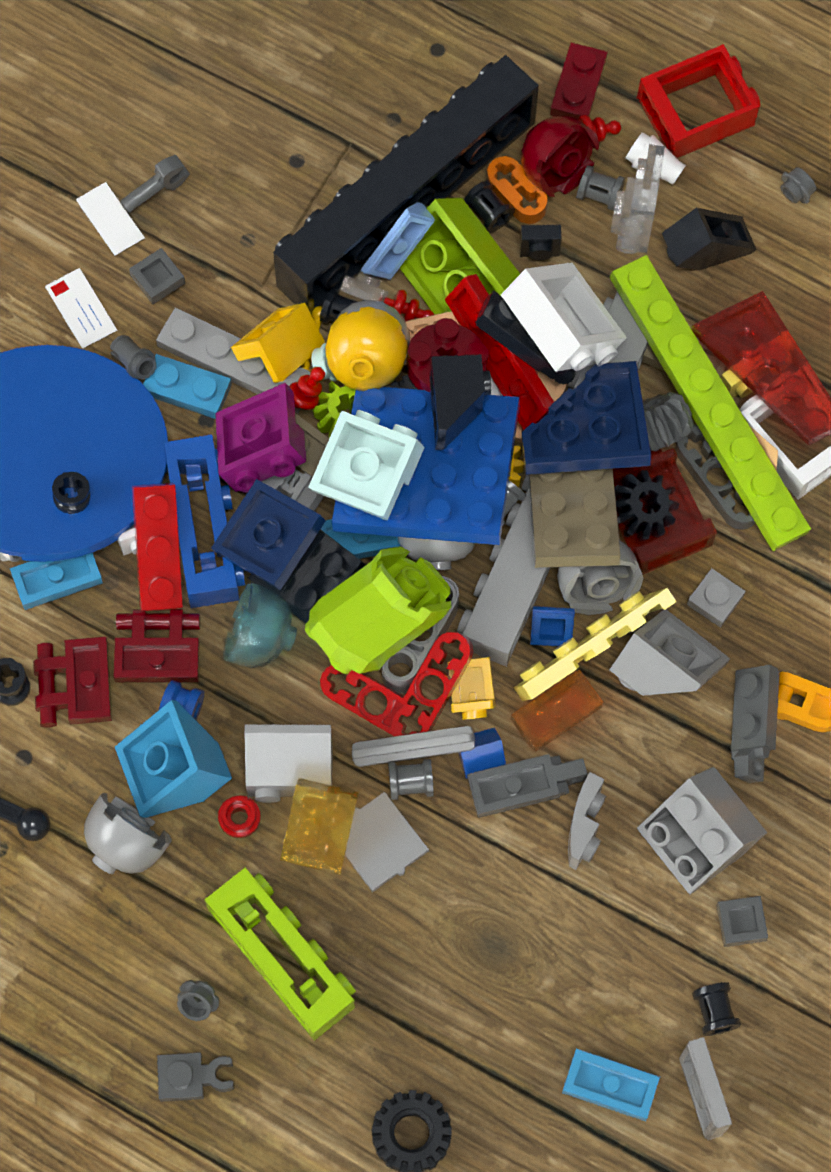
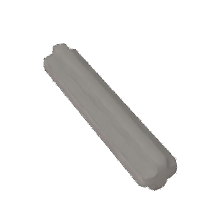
[352,726,475,767]

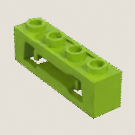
[204,867,356,1041]

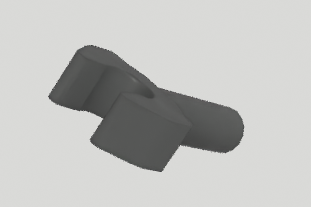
[120,155,190,213]

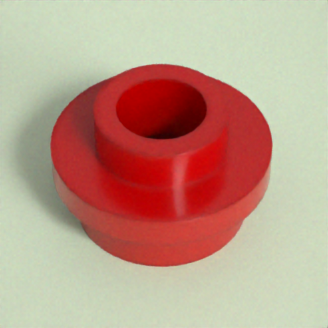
[218,796,261,838]

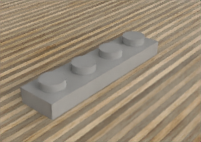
[156,308,310,414]

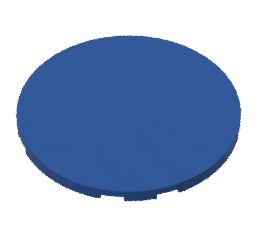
[0,345,168,562]

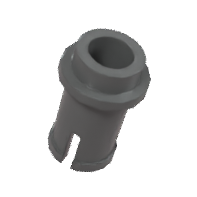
[110,335,156,379]

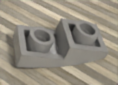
[568,772,606,870]

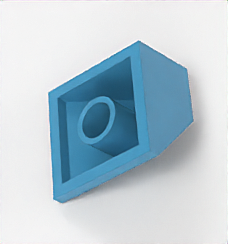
[115,700,232,818]

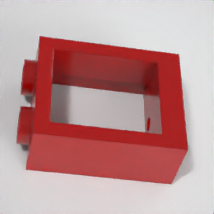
[637,44,760,158]

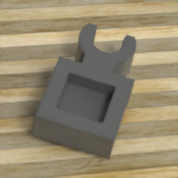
[157,1052,234,1102]

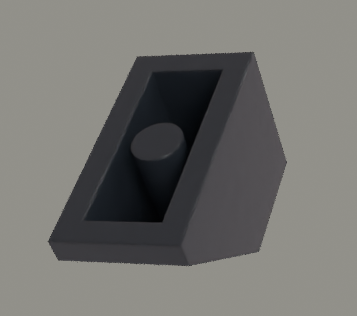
[662,208,757,271]
[429,355,491,450]

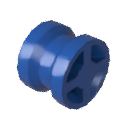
[159,680,205,721]

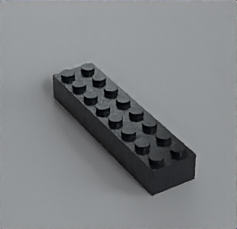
[273,55,539,315]

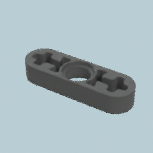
[675,425,755,530]

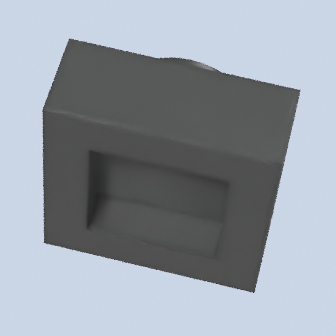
[129,248,185,305]
[716,896,768,947]

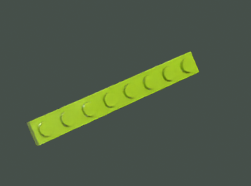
[609,255,811,551]

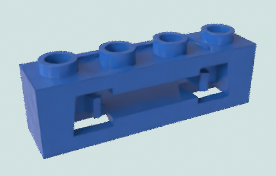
[164,435,245,608]

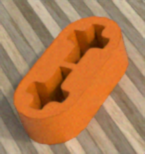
[486,156,548,224]

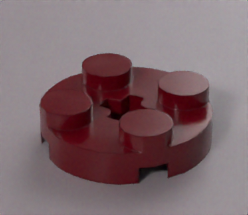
[406,318,489,392]

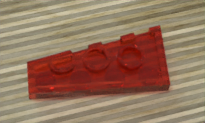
[692,291,831,446]

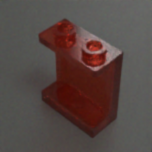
[613,448,717,575]

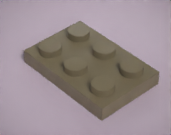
[529,469,620,568]

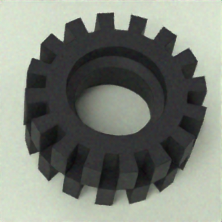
[372,1090,452,1172]

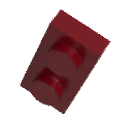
[550,42,608,120]

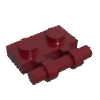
[114,609,200,682]
[33,637,112,728]

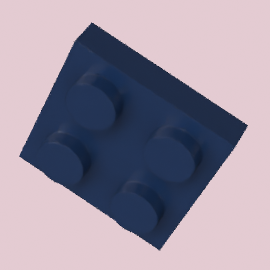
[211,479,326,590]

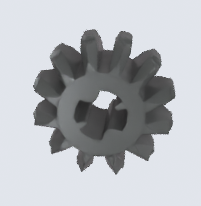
[643,392,694,451]

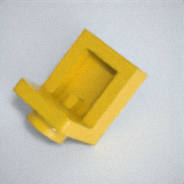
[448,657,496,720]

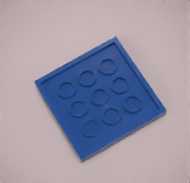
[332,387,520,545]

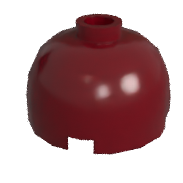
[521,116,599,197]

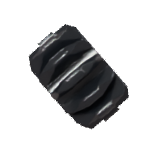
[614,470,680,541]

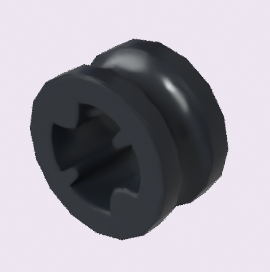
[52,471,90,514]

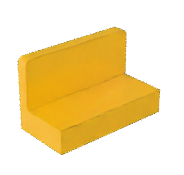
[231,303,325,383]

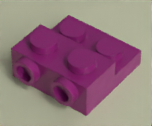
[216,383,306,492]

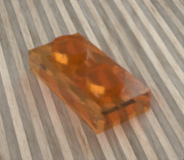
[511,669,604,753]

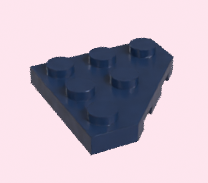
[522,361,651,475]

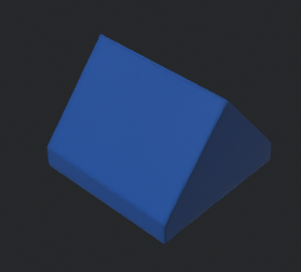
[530,606,575,646]
[458,727,506,779]

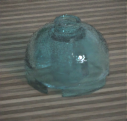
[223,582,297,668]

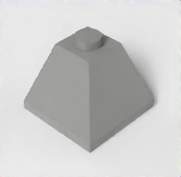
[610,609,730,696]

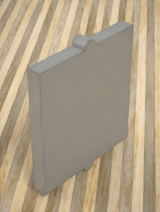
[328,792,429,893]

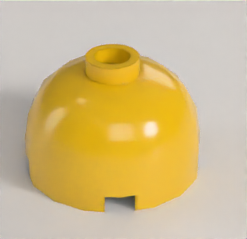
[325,307,408,391]

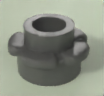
[780,167,817,204]
[177,980,219,1021]

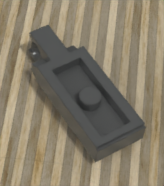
[731,665,780,783]
[467,754,588,818]

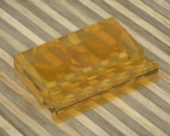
[280,778,359,875]

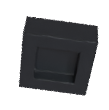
[520,225,562,261]

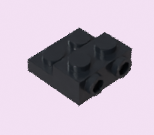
[248,529,366,624]

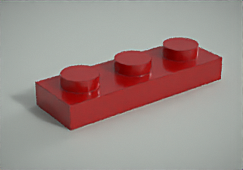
[132,483,183,611]

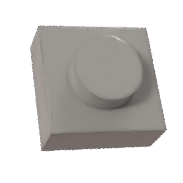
[687,568,746,628]

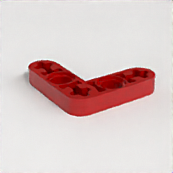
[320,632,473,736]

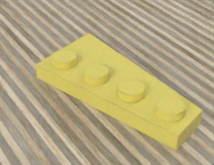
[514,588,677,701]

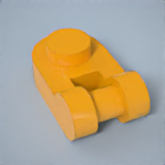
[777,672,831,732]

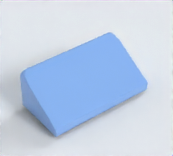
[361,202,435,280]

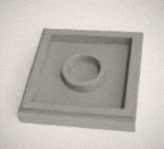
[679,1037,732,1141]

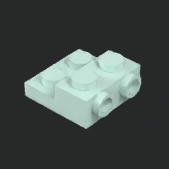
[308,410,425,521]

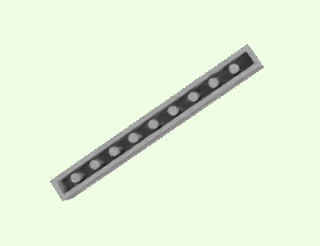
[457,292,649,667]

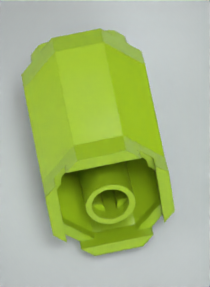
[305,546,451,674]

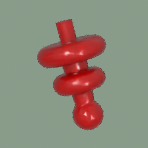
[578,115,622,142]
[383,289,434,321]
[289,367,325,410]

